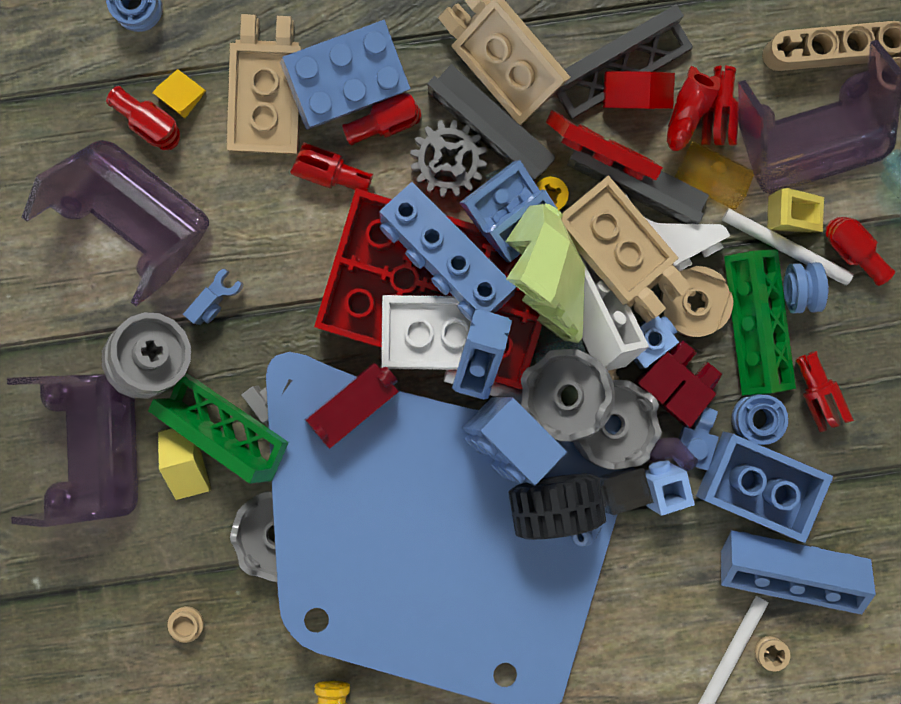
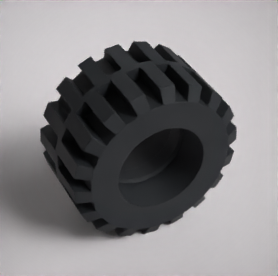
[508,473,607,540]

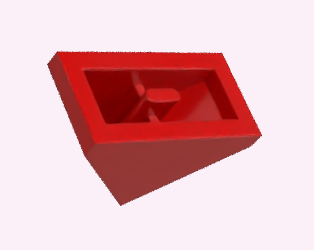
[603,71,675,109]

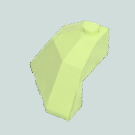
[505,203,585,343]

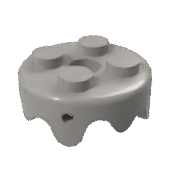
[521,349,615,442]
[573,380,661,470]
[230,490,277,582]

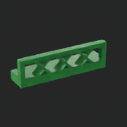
[724,249,796,396]
[148,373,289,484]

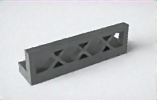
[556,4,693,120]
[427,64,556,182]
[567,146,709,224]

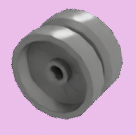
[102,312,191,399]

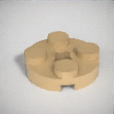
[660,266,733,337]

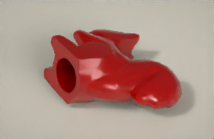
[667,66,720,151]

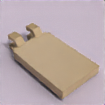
[438,0,571,125]
[227,14,303,155]
[561,175,691,323]

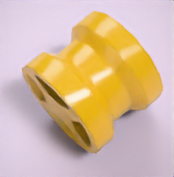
[536,176,569,211]
[314,681,350,704]

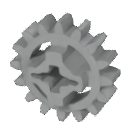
[410,120,487,199]

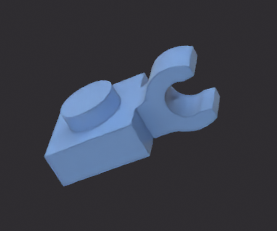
[183,269,243,325]
[672,407,719,471]

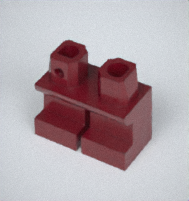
[633,341,722,427]

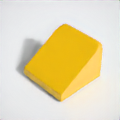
[152,69,206,119]

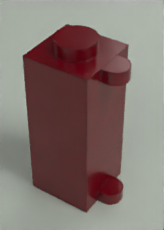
[304,363,399,449]

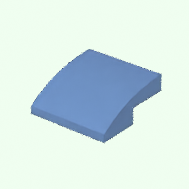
[460,160,557,263]

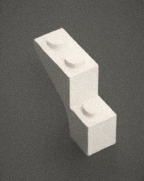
[626,194,730,271]

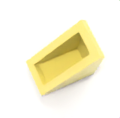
[767,188,824,232]
[158,429,211,500]

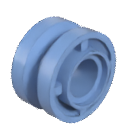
[106,0,163,32]
[783,262,828,313]
[732,394,788,445]

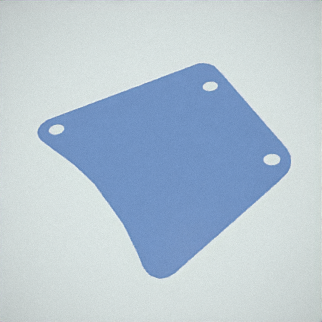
[266,352,631,704]

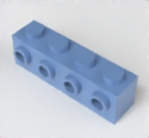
[379,182,516,321]
[721,530,876,615]

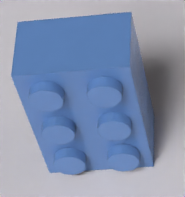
[280,20,410,130]
[462,397,567,485]
[696,431,833,543]

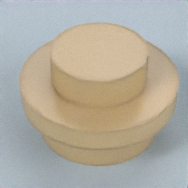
[168,606,204,643]

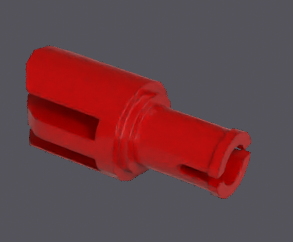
[701,65,740,145]
[106,86,180,150]
[342,92,422,146]
[290,142,373,192]
[825,217,896,286]
[795,351,854,433]

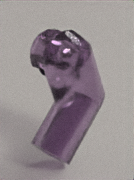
[649,438,698,471]

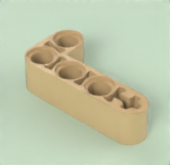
[763,21,901,96]

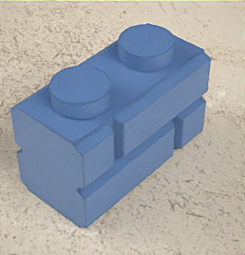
[452,309,512,400]

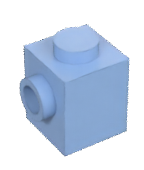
[633,316,679,369]
[638,461,695,516]

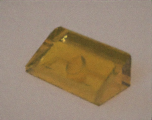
[674,141,755,209]

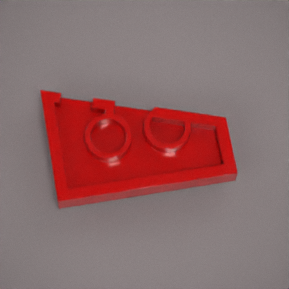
[546,110,663,181]

